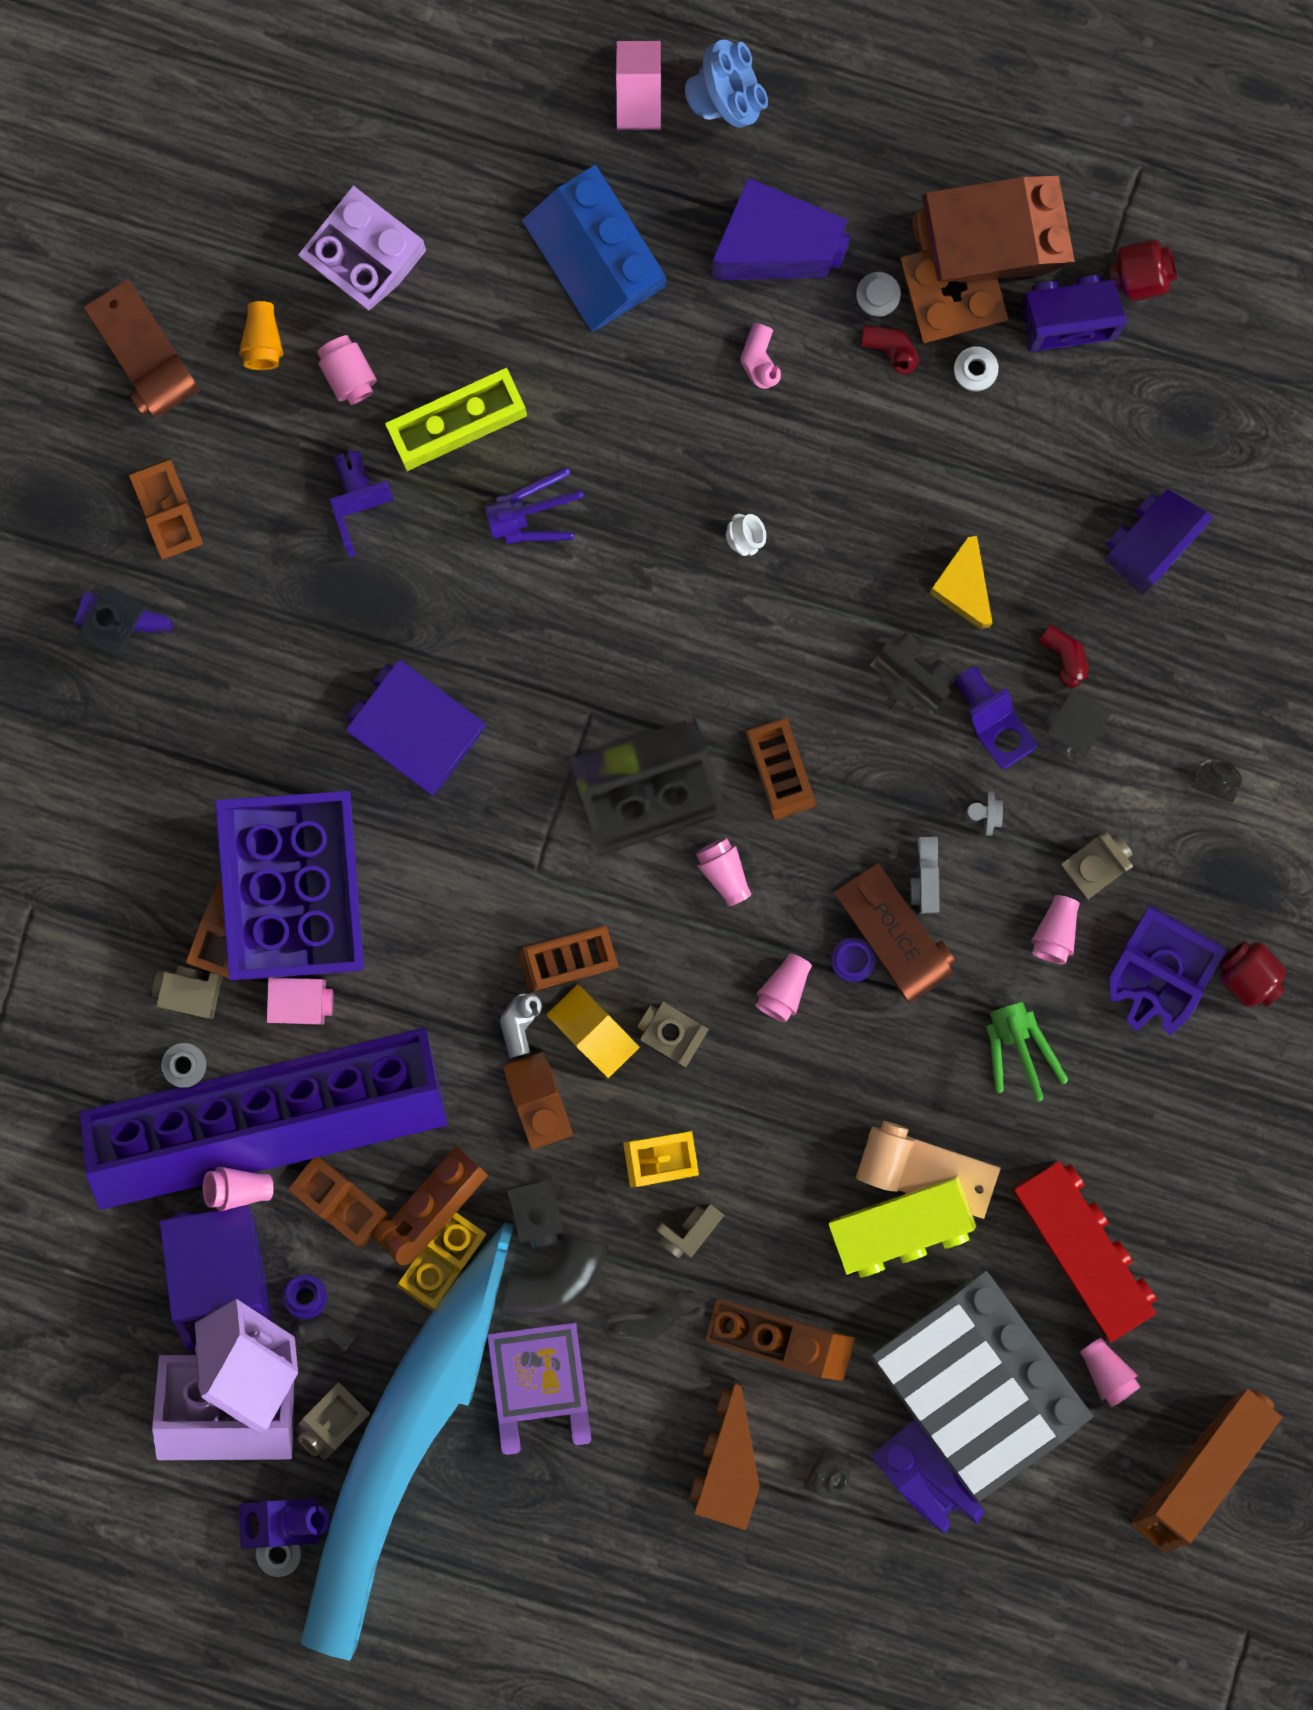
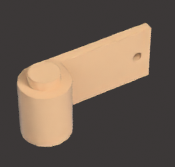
[855,1121,1001,1219]

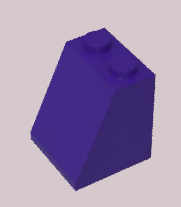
[712,178,851,280]
[160,1205,274,1352]

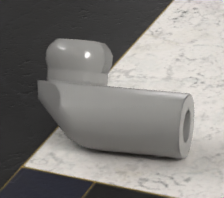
[500,993,542,1058]

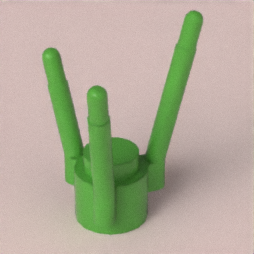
[986,1002,1068,1101]

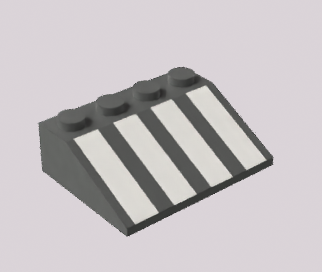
[869,1271,1094,1503]

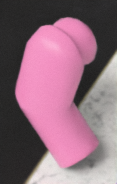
[740,323,781,389]

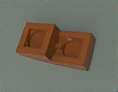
[129,458,203,560]
[288,1157,390,1249]

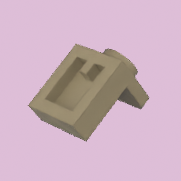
[1060,831,1133,900]
[656,1203,725,1258]
[294,1382,371,1460]

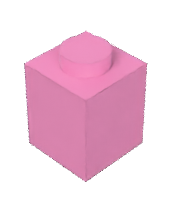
[267,978,333,1025]

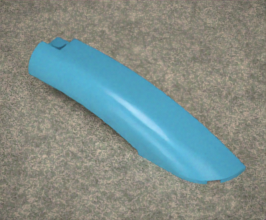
[301,1222,514,1661]

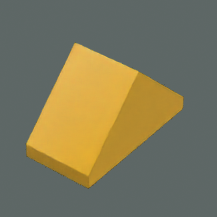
[929,536,992,629]
[546,984,640,1078]
[623,1131,699,1188]

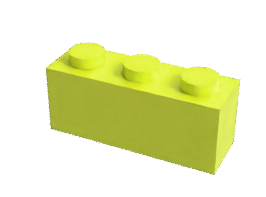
[385,368,527,471]
[829,1176,976,1278]

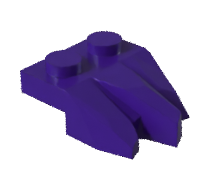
[1109,904,1227,1036]
[871,1419,984,1534]

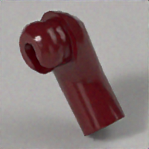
[861,325,919,375]

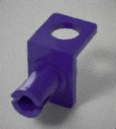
[330,451,393,557]
[954,667,1037,770]
[239,1499,330,1549]

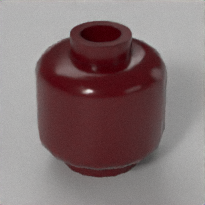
[1109,239,1177,302]
[1219,941,1286,1007]

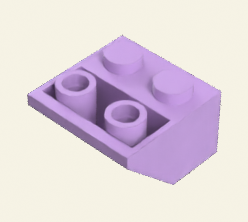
[298,186,426,311]
[195,1299,298,1434]

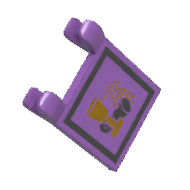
[487,1323,591,1455]

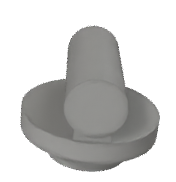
[964,791,1003,836]

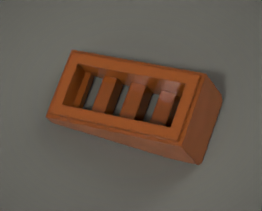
[745,717,816,820]
[517,925,619,994]

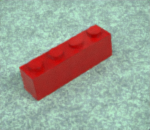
[1011,1160,1157,1343]

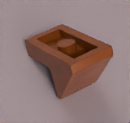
[503,1051,574,1150]

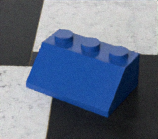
[522,165,666,333]

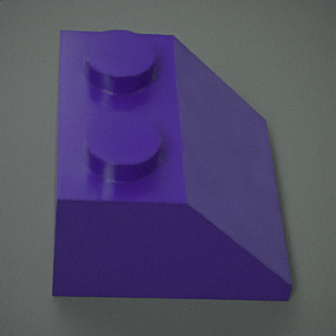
[1022,275,1127,352]
[1104,488,1213,595]

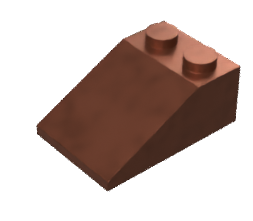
[921,175,1075,282]

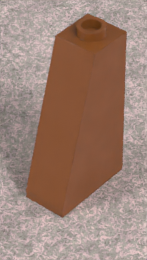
[1129,1389,1283,1553]

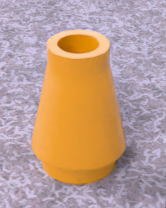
[239,301,283,370]

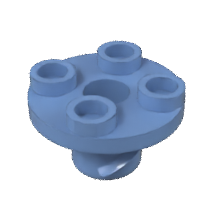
[685,39,768,128]

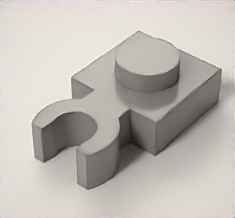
[910,837,939,914]

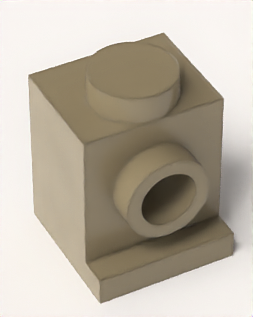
[152,965,223,1019]
[637,1002,709,1068]

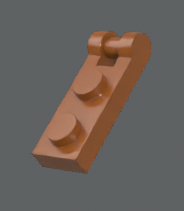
[374,1145,488,1265]

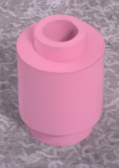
[317,335,377,405]

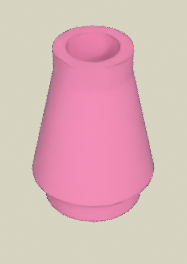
[695,837,752,907]
[1031,895,1080,964]
[755,953,812,1023]
[203,1166,273,1212]
[1079,1338,1141,1408]

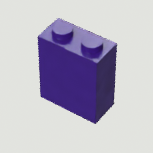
[346,659,487,797]

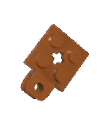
[899,209,1008,344]

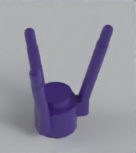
[485,468,584,544]

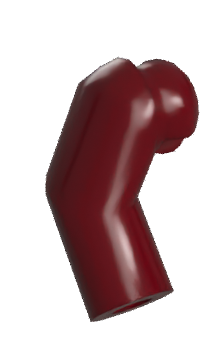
[1039,624,1089,688]

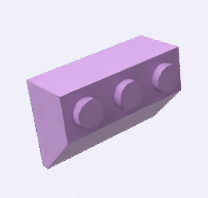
[152,1355,294,1460]

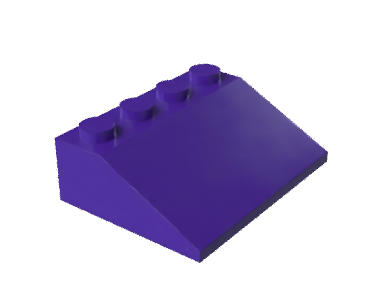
[215,791,364,980]

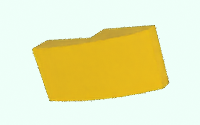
[396,1213,487,1312]

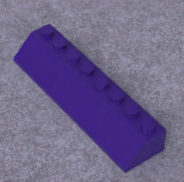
[80,1027,448,1210]

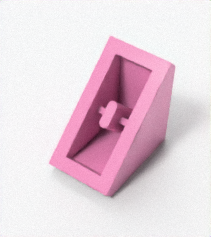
[616,41,661,130]

